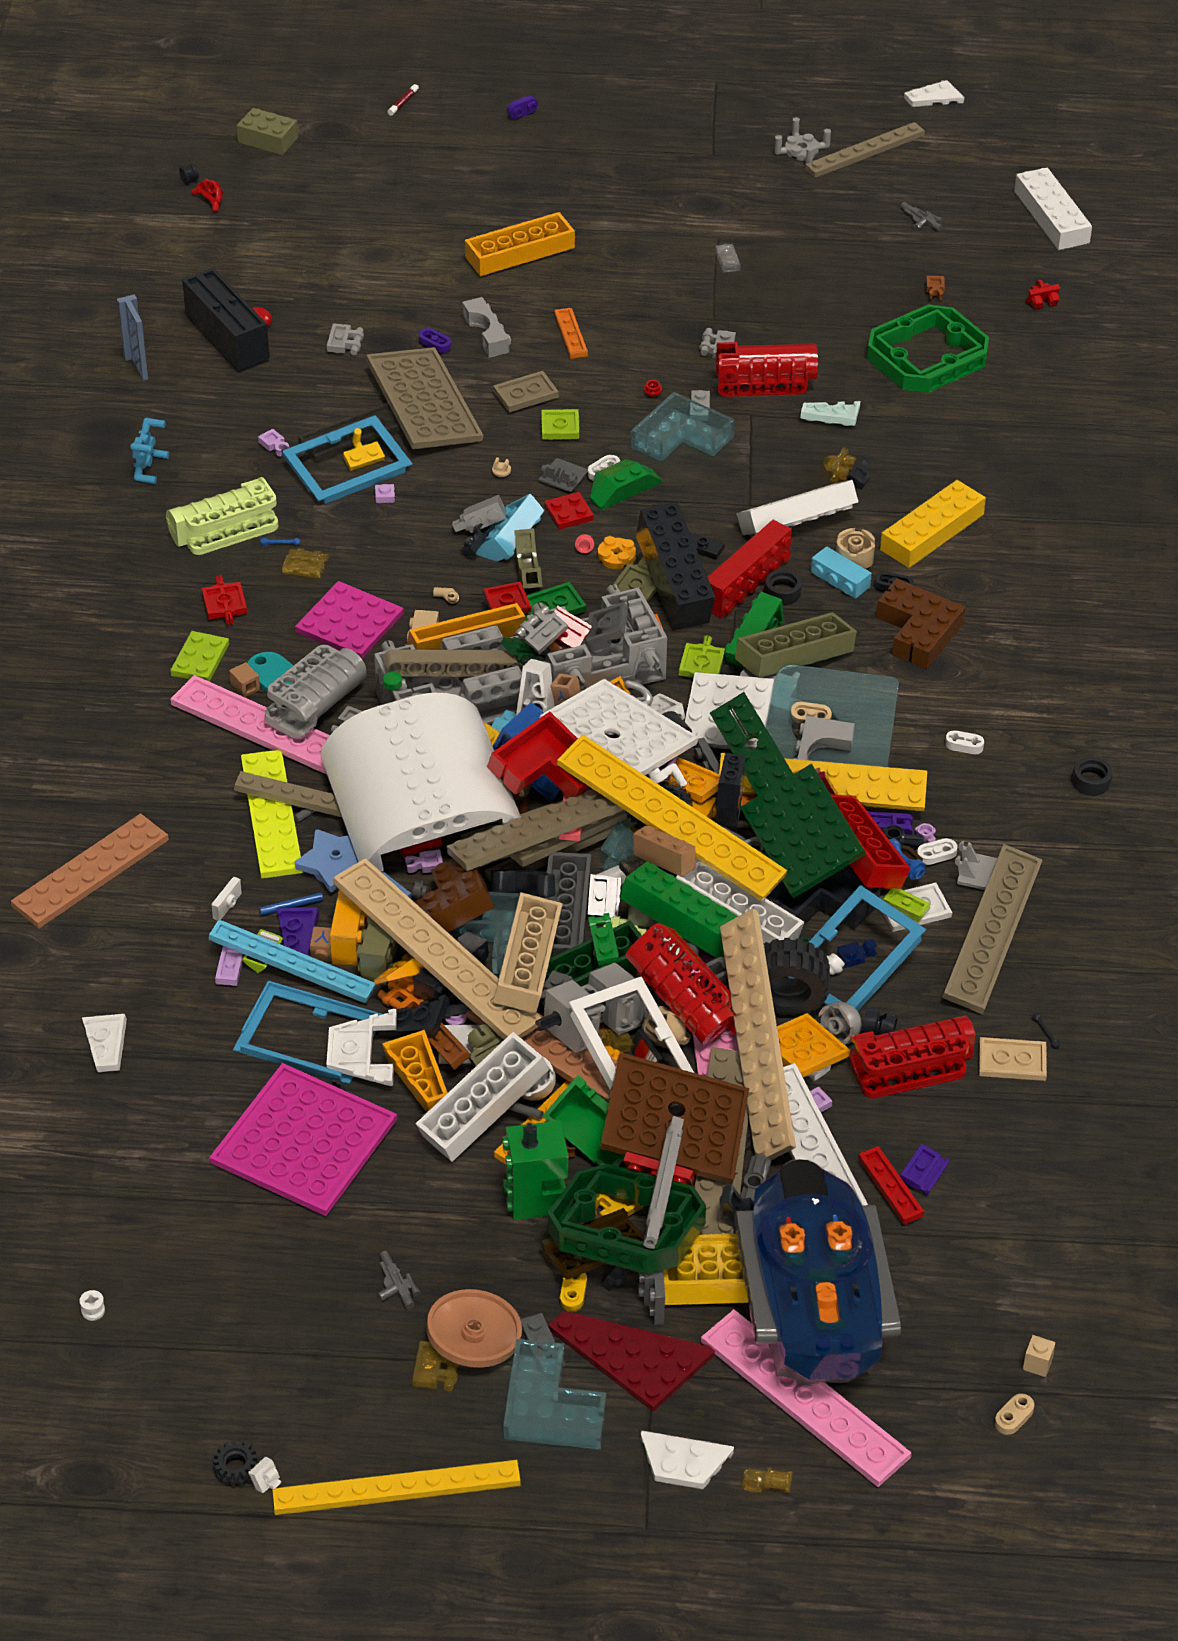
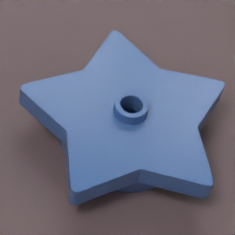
[295,830,358,892]

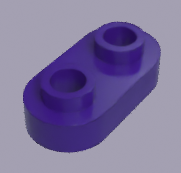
[507,95,538,119]
[419,328,451,353]

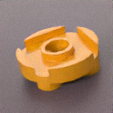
[598,536,636,569]

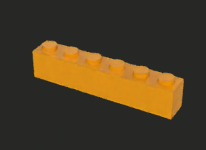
[407,603,525,650]

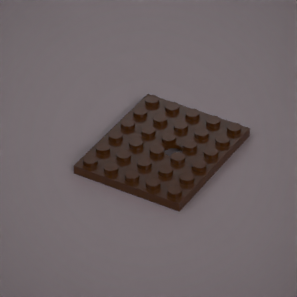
[600,1052,749,1184]

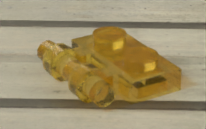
[282,548,328,578]
[413,1341,460,1391]

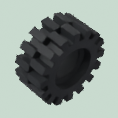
[213,1440,258,1488]

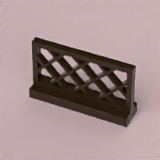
[541,1208,645,1280]

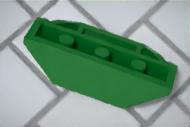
[590,459,662,511]

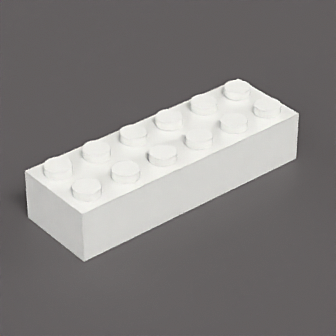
[1014,168,1092,250]
[736,480,858,537]
[676,859,804,943]
[416,1032,549,1162]

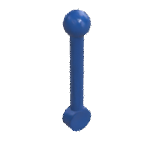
[260,538,301,546]

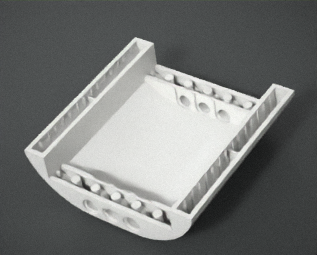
[320,693,521,872]

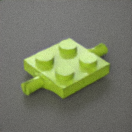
[679,636,725,684]

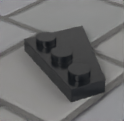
[376,994,449,1037]

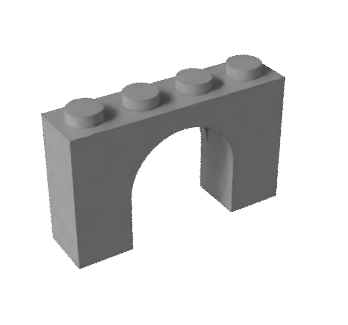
[794,716,855,760]

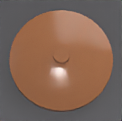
[426,1289,522,1367]

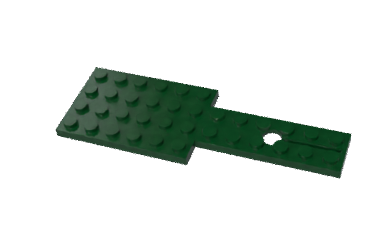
[710,692,866,898]

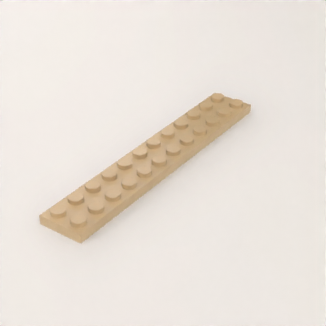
[333,858,541,1040]
[720,908,796,1160]

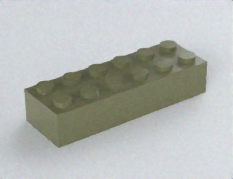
[735,612,857,678]

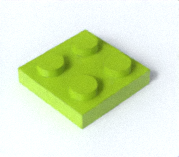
[542,409,579,440]

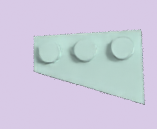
[801,401,861,426]

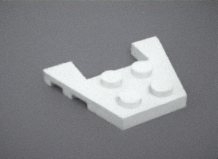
[327,1009,397,1086]

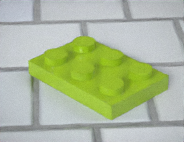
[171,631,229,682]

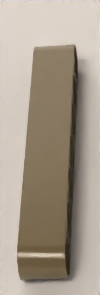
[383,649,523,677]

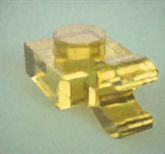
[598,1029,634,1052]

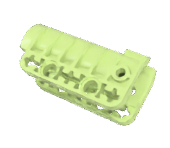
[166,477,278,555]

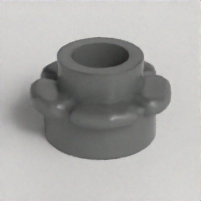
[411,881,427,900]

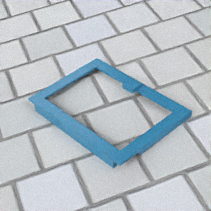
[282,415,412,504]
[785,885,926,1011]
[233,981,383,1085]

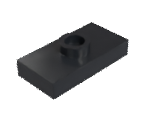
[690,532,725,559]

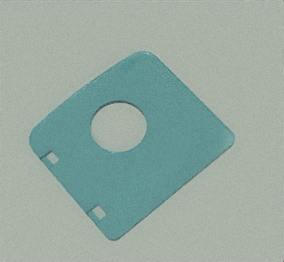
[766,665,899,767]

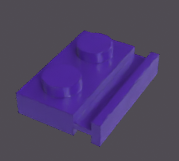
[900,1144,950,1196]

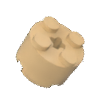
[836,528,875,569]

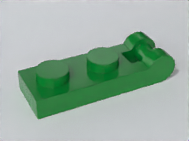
[588,912,620,966]

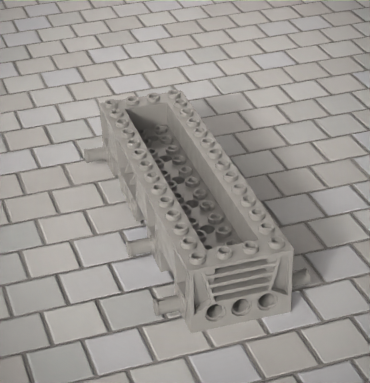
[374,584,667,724]

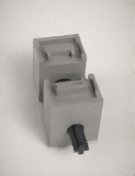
[535,963,646,1053]

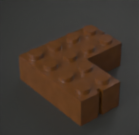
[876,578,966,670]
[413,859,495,932]

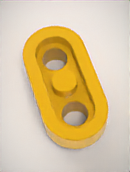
[560,1269,587,1312]

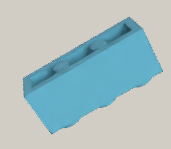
[811,546,872,599]

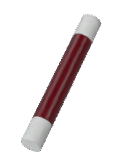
[388,84,419,115]

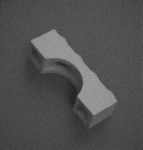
[462,297,511,358]

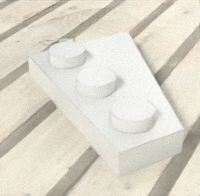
[904,80,964,107]
[82,1014,127,1072]

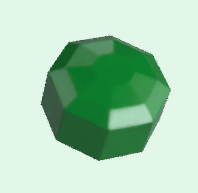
[383,671,402,691]

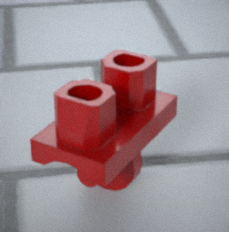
[1025,280,1060,309]

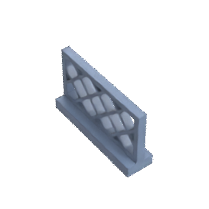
[117,295,148,380]

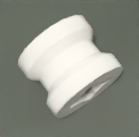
[80,1290,105,1321]

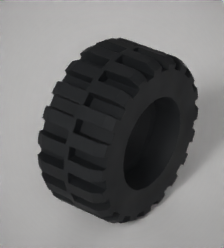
[763,938,830,1017]

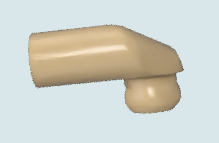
[433,587,459,604]

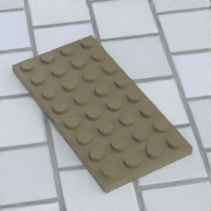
[366,347,483,449]

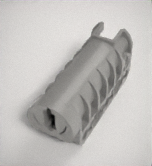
[264,645,367,738]

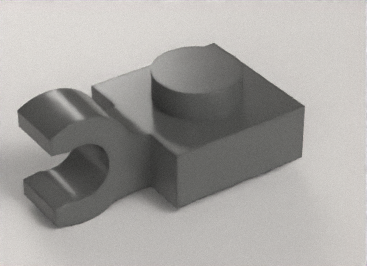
[541,971,573,1006]

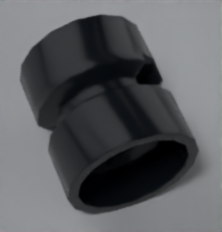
[861,1009,898,1035]

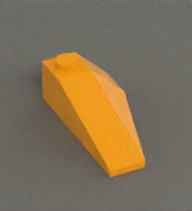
[374,952,425,984]

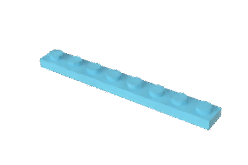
[209,920,376,1004]

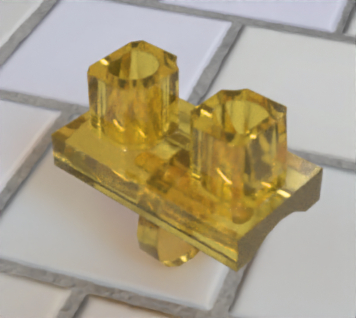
[823,448,856,483]

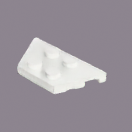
[641,1431,734,1489]

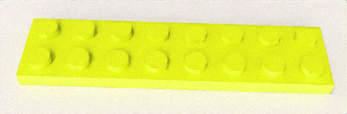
[241,750,303,879]

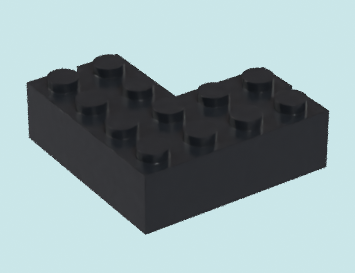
[766,867,881,928]

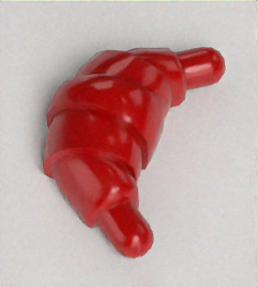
[191,179,223,212]

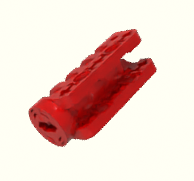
[625,924,735,1045]

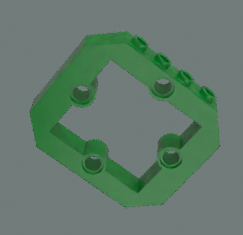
[867,305,989,393]

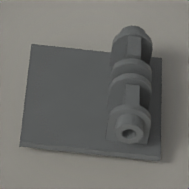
[538,458,588,492]

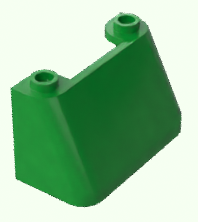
[542,1075,625,1167]

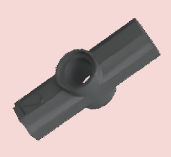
[741,1154,771,1202]

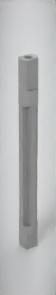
[643,1116,684,1248]

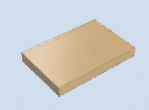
[979,1037,1047,1081]

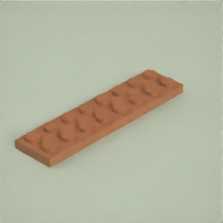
[11,813,169,929]

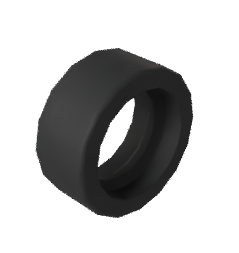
[765,569,802,605]
[1072,757,1113,795]

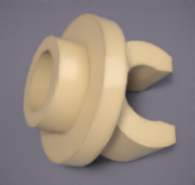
[492,457,511,477]

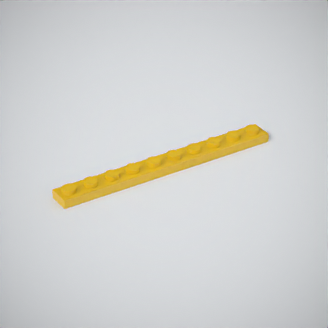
[273,1460,520,1515]

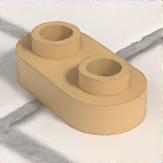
[791,702,832,723]
[995,1394,1034,1435]

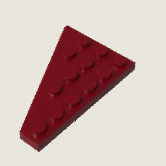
[548,1311,716,1412]

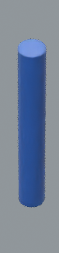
[259,893,323,916]

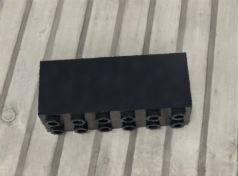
[182,268,270,371]
[636,502,715,631]

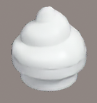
[827,953,845,975]

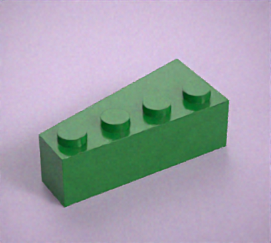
[724,592,784,669]

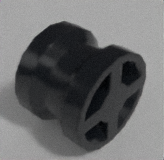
[179,163,199,184]

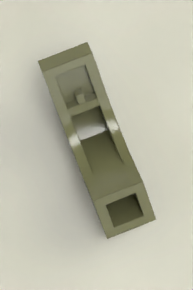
[514,528,542,588]

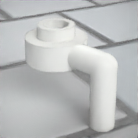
[648,763,687,787]

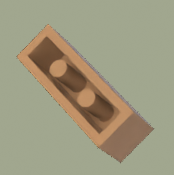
[633,825,696,877]

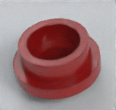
[644,380,662,397]

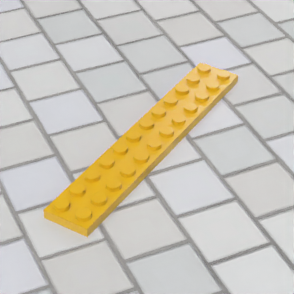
[557,734,787,902]

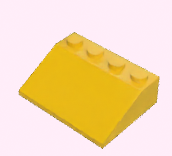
[663,1234,748,1305]

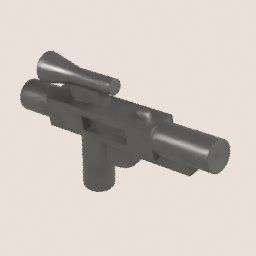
[900,202,943,231]
[377,1251,421,1309]

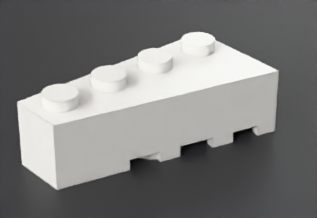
[516,659,555,715]

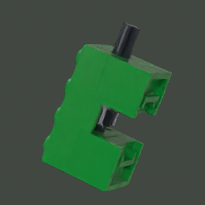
[502,1120,568,1220]

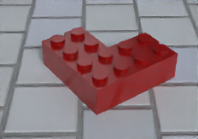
[487,711,591,798]

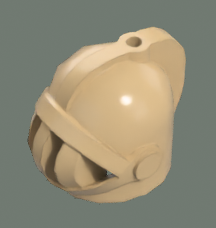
[642,1006,691,1049]

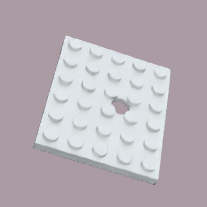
[539,679,699,775]

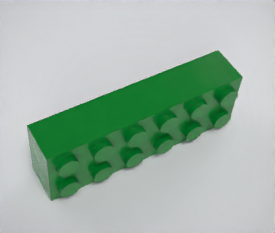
[619,861,738,958]

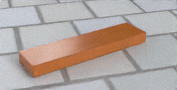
[554,308,588,359]

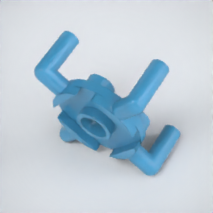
[130,418,169,484]

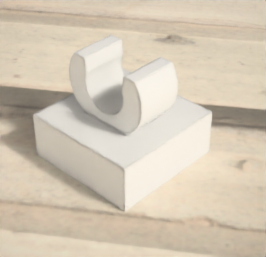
[248,1457,281,1493]

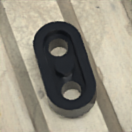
[875,572,914,591]

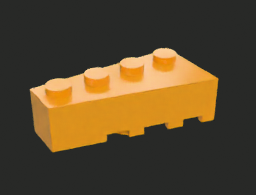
[382,1030,447,1112]

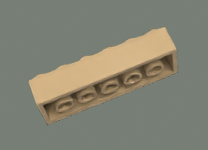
[493,893,563,1013]

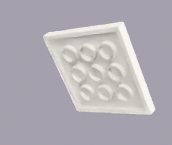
[685,672,775,750]

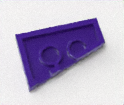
[277,907,320,956]

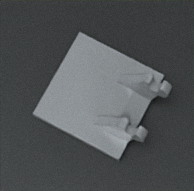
[955,841,998,890]

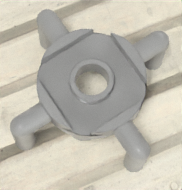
[775,118,831,164]

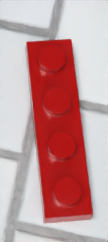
[858,1146,924,1225]

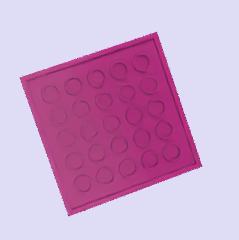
[209,1063,397,1216]

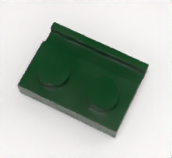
[500,637,545,662]

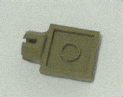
[612,556,657,603]
[468,1024,504,1068]

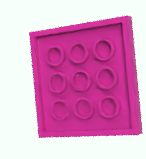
[295,581,404,659]

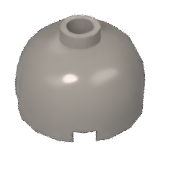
[818,1002,862,1045]

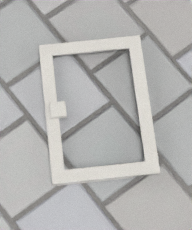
[569,977,694,1091]

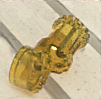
[742,1467,793,1493]

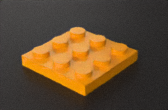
[777,1013,850,1077]

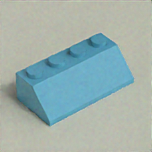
[475,494,545,562]

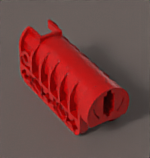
[715,342,818,397]
[849,1015,975,1098]

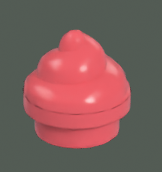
[575,534,594,553]

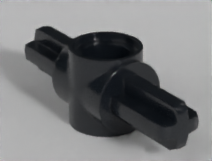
[883,825,924,847]

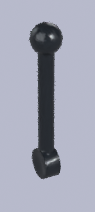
[1032,1013,1060,1049]

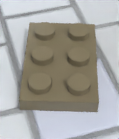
[493,371,559,412]

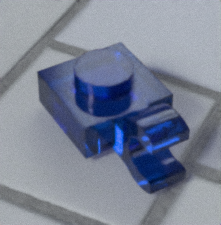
[837,939,877,968]

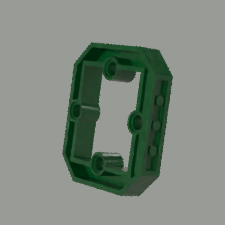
[548,1164,706,1274]

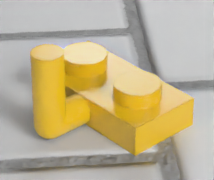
[343,428,385,471]

